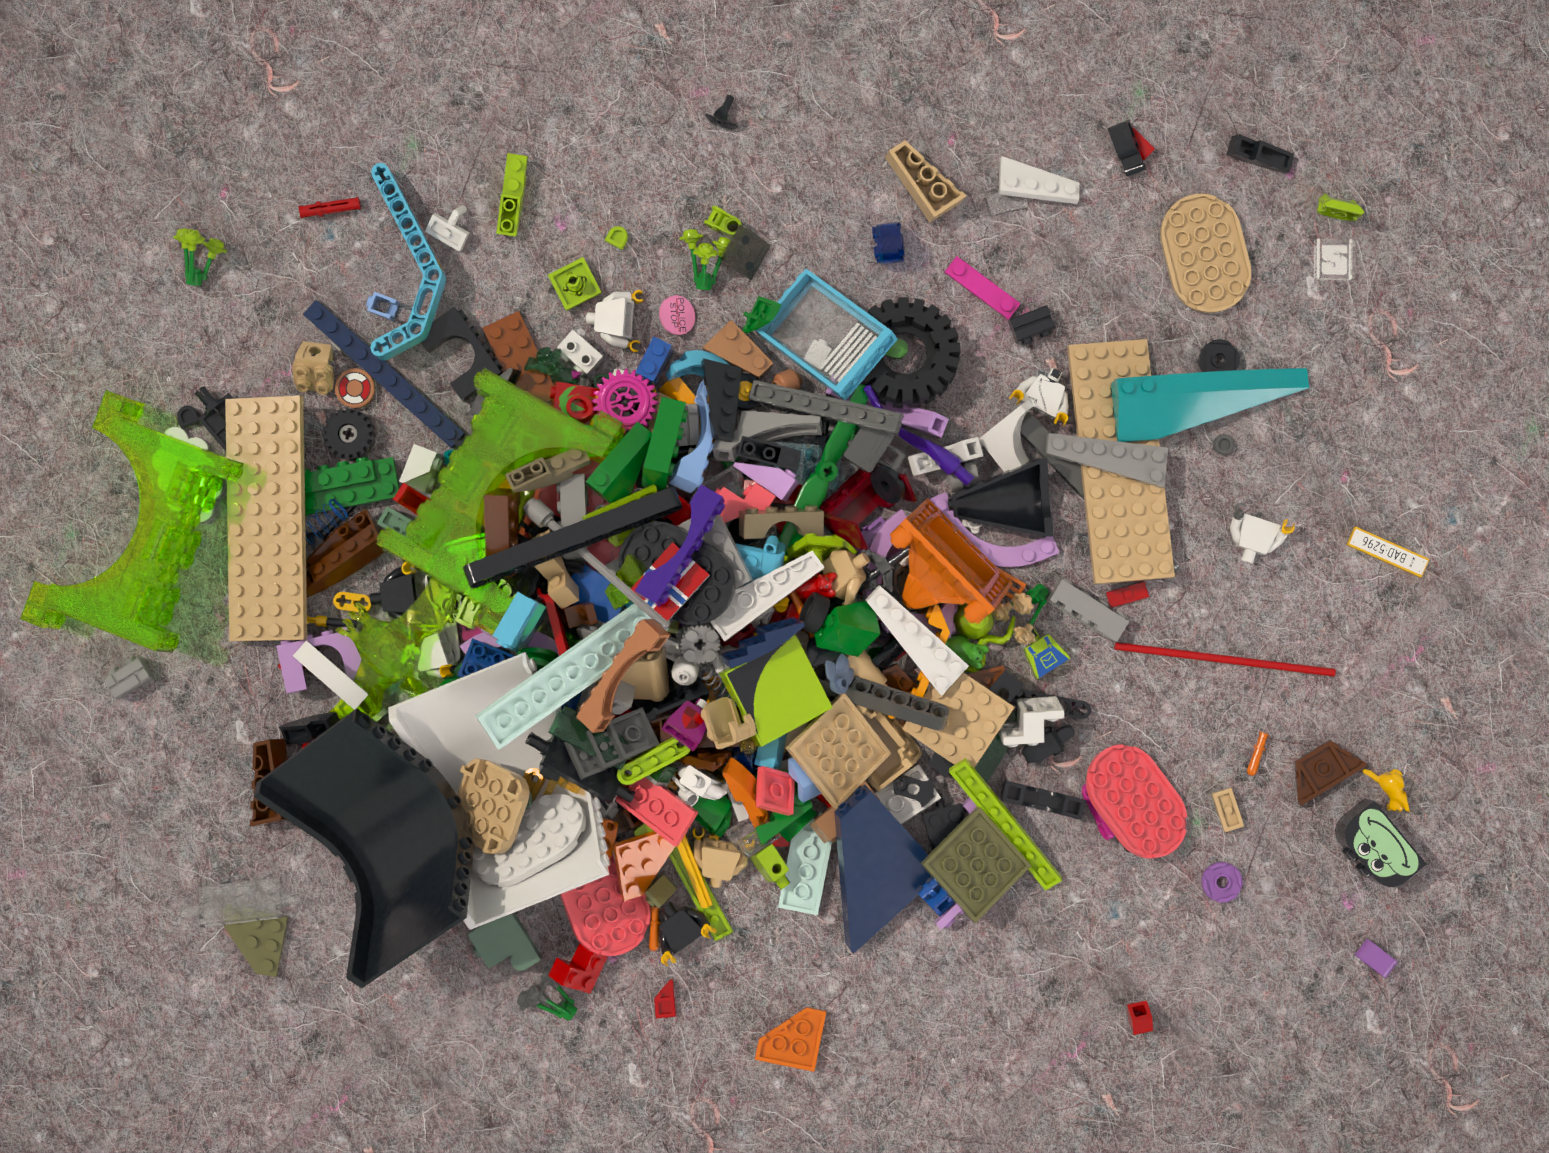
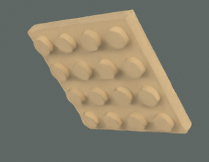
[902,672,1015,768]
[786,693,891,809]

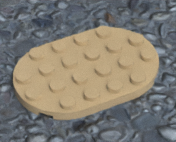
[1160,194,1251,313]

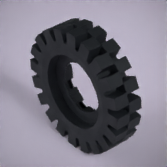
[849,297,961,409]

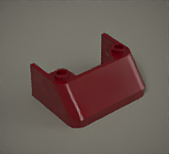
[819,467,916,550]

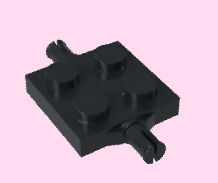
[921,793,965,851]

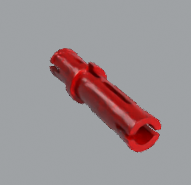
[298,197,361,219]

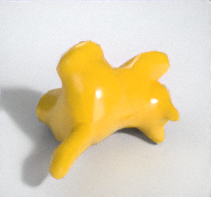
[1362,769,1410,812]

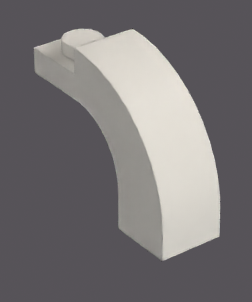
[908,437,983,476]

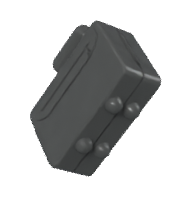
[843,425,906,473]

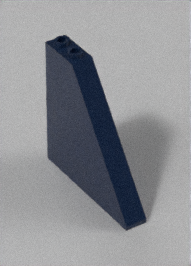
[834,784,933,954]

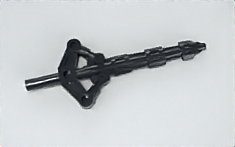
[828,546,910,612]

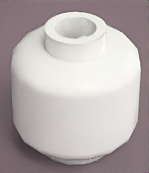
[671,655,700,685]

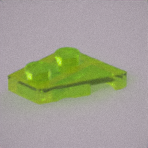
[605,554,643,610]

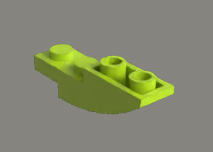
[496,153,528,237]

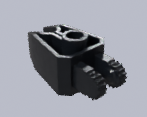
[1021,725,1074,763]

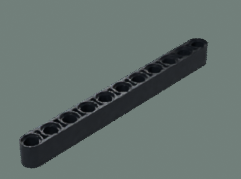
[463,487,683,588]

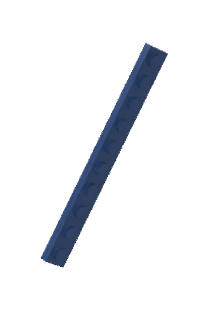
[303,300,465,448]

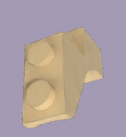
[532,529,579,609]

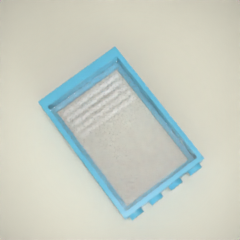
[755,269,898,401]

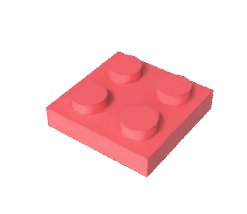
[756,766,795,816]

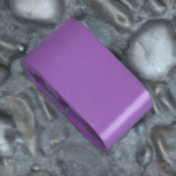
[1354,939,1398,979]

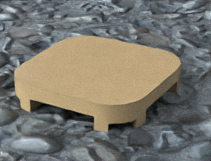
[457,758,530,854]

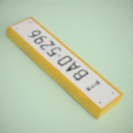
[1346,527,1429,578]

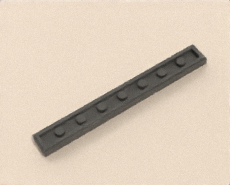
[748,380,904,435]

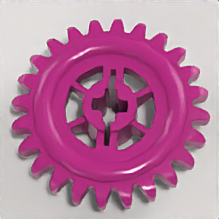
[592,368,659,436]

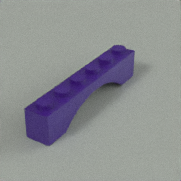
[635,484,725,607]

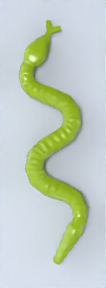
[965,616,1016,673]

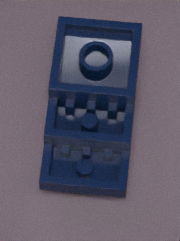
[720,617,805,668]

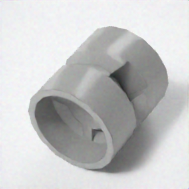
[947,461,979,493]

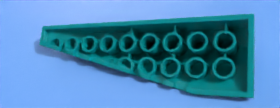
[1111,368,1309,442]

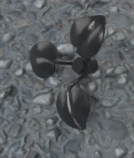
[807,611,893,668]

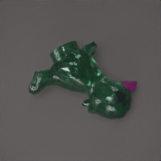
[524,347,581,385]

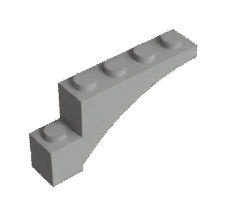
[712,411,824,462]

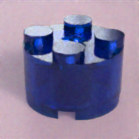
[872,222,905,265]

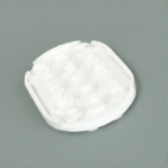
[472,794,586,887]

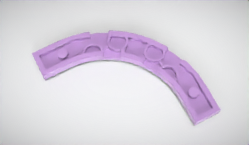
[930,492,1060,567]

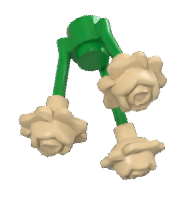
[992,584,1049,645]

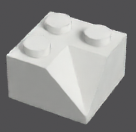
[399,444,443,493]

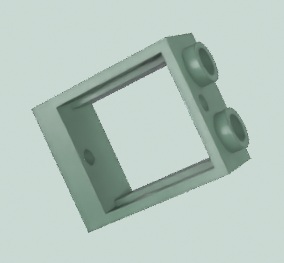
[377,506,430,546]

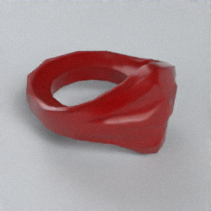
[566,395,595,423]

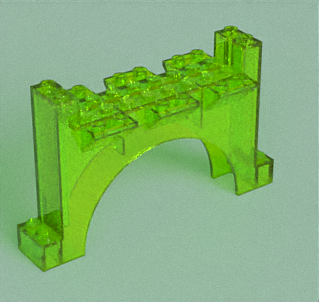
[376,368,625,640]
[20,390,244,653]

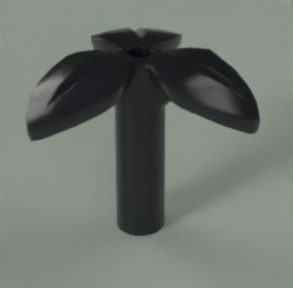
[705,95,738,129]

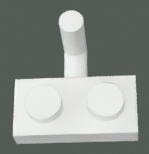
[425,205,470,252]

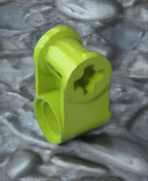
[703,205,743,239]

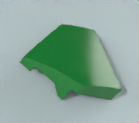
[743,296,782,334]

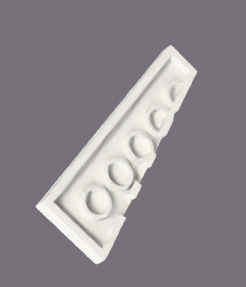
[865,585,969,696]

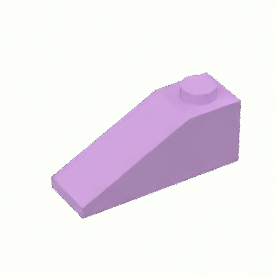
[733,462,799,502]

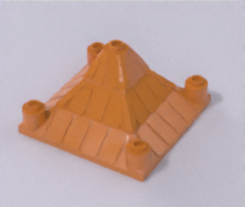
[890,498,1013,624]

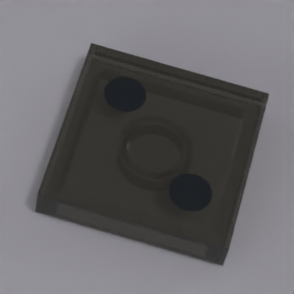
[720,225,771,280]

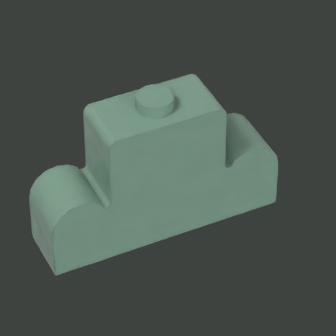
[468,912,543,971]

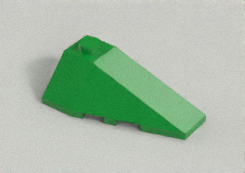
[586,422,652,504]

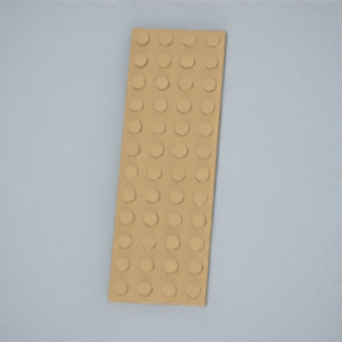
[1067,339,1175,585]
[225,396,307,641]

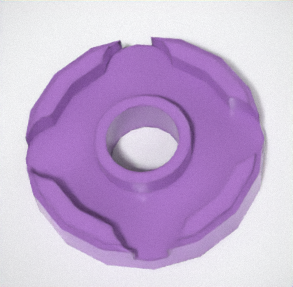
[1201,862,1243,903]

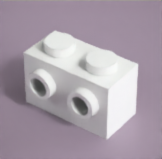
[557,330,604,376]

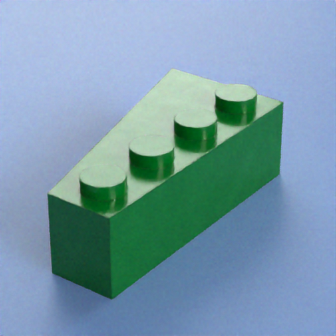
[642,397,688,491]

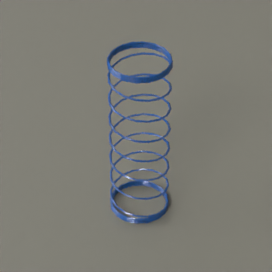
[305,499,348,551]

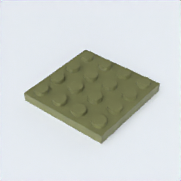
[920,807,1032,923]

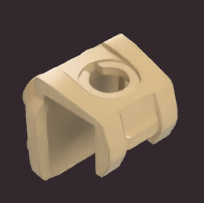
[292,341,335,395]
[701,697,756,749]

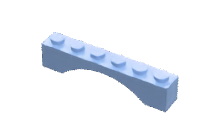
[669,379,714,493]

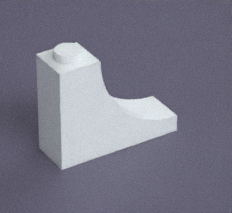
[979,400,1033,472]

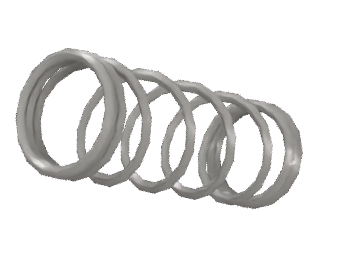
[698,665,732,699]

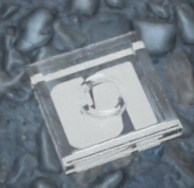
[1314,239,1356,280]

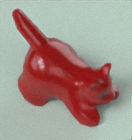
[794,572,837,601]

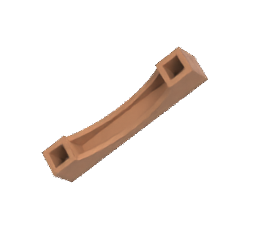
[576,619,670,733]

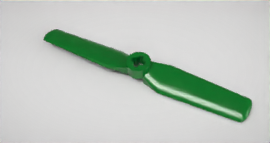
[779,384,868,556]

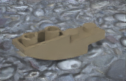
[505,444,591,492]

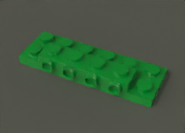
[304,457,400,516]

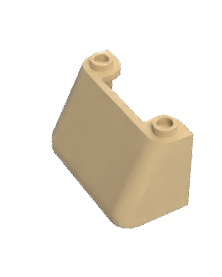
[594,647,670,702]
[855,705,922,792]

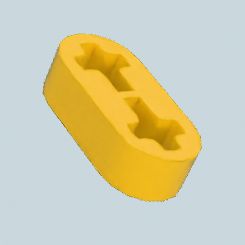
[333,592,373,613]

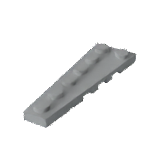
[1045,433,1168,488]

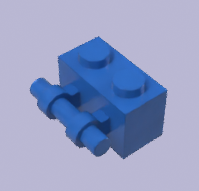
[918,878,955,916]

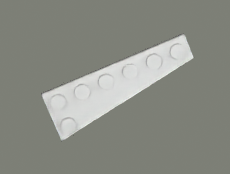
[711,551,825,642]

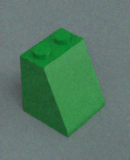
[814,601,880,657]

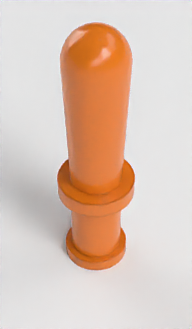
[1247,732,1269,776]
[649,906,661,951]

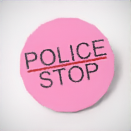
[659,295,695,335]

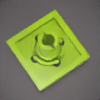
[548,257,602,312]
[787,533,843,573]

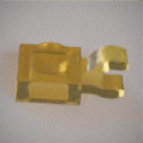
[739,737,758,755]

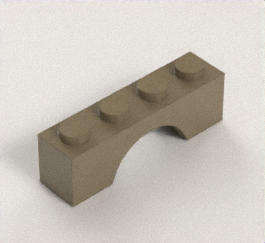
[739,505,824,539]

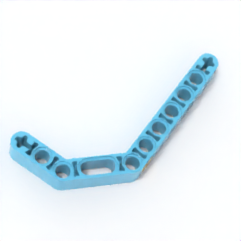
[370,163,447,361]

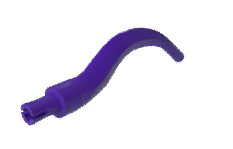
[864,385,974,486]

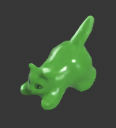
[945,635,989,670]

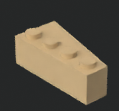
[885,140,967,223]

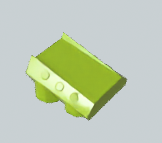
[1317,193,1364,221]

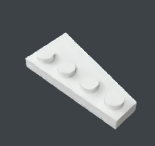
[999,156,1079,204]

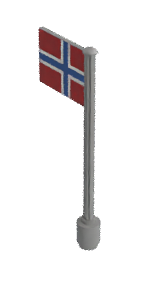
[523,497,710,630]

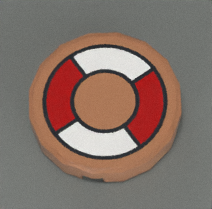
[335,368,376,409]

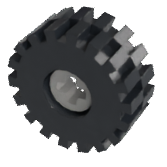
[323,408,376,460]

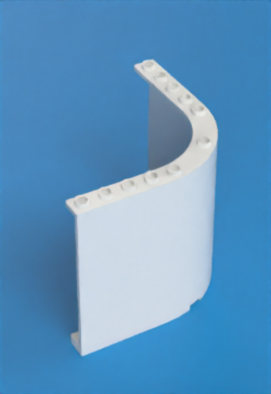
[388,652,610,930]

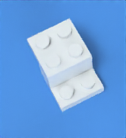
[998,696,1064,747]

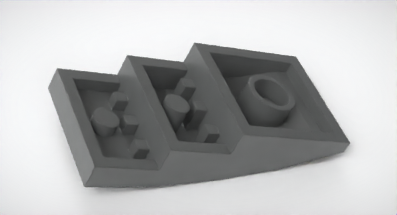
[564,707,659,780]

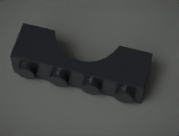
[1000,780,1086,820]

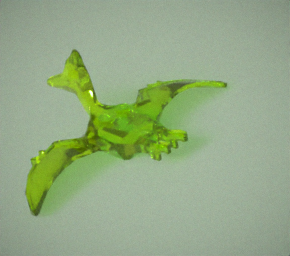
[328,549,459,722]

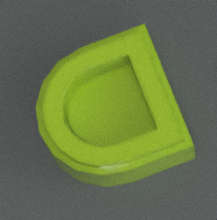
[604,226,628,250]

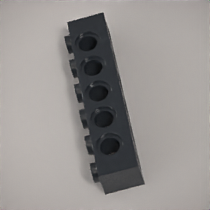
[927,669,1025,778]

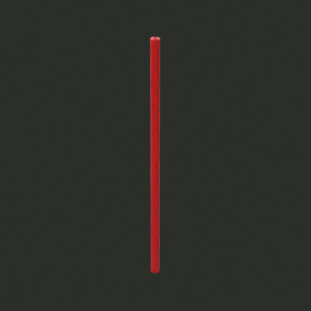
[1114,642,1336,677]

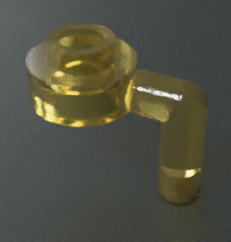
[543,777,581,796]

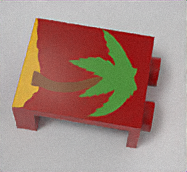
[546,382,601,427]

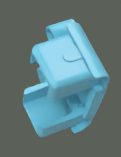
[736,536,786,586]

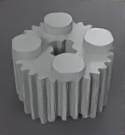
[676,622,721,664]

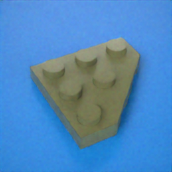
[224,906,289,977]

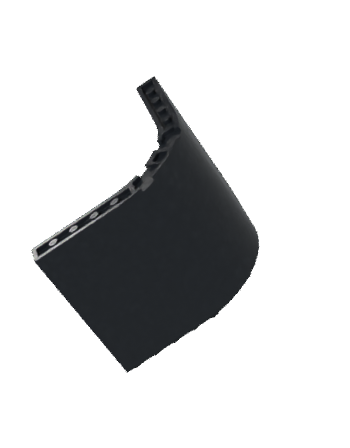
[254,708,474,988]

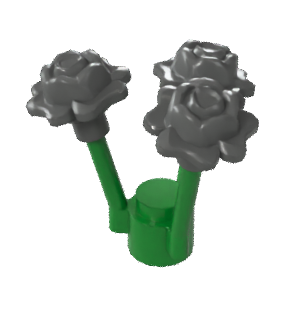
[517,968,577,1021]

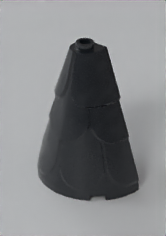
[948,457,1054,537]

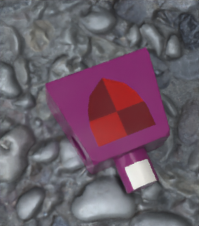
[661,699,707,751]

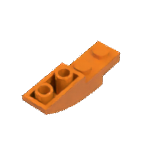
[722,758,769,829]

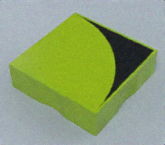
[719,634,833,747]

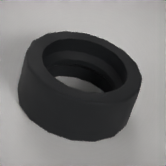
[798,592,830,634]

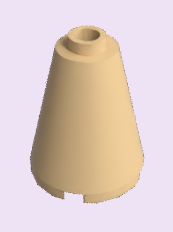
[845,650,888,686]

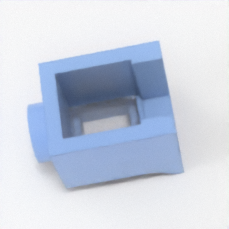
[366,292,400,322]

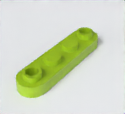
[617,737,690,785]

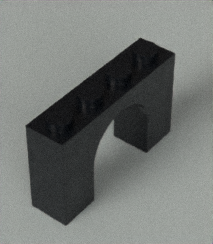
[416,307,503,402]

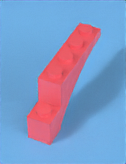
[714,482,776,523]

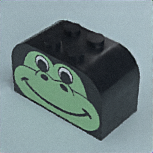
[1335,798,1427,887]

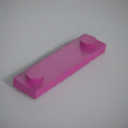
[944,256,1021,320]

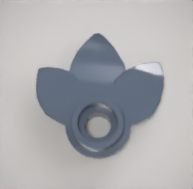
[825,653,854,694]

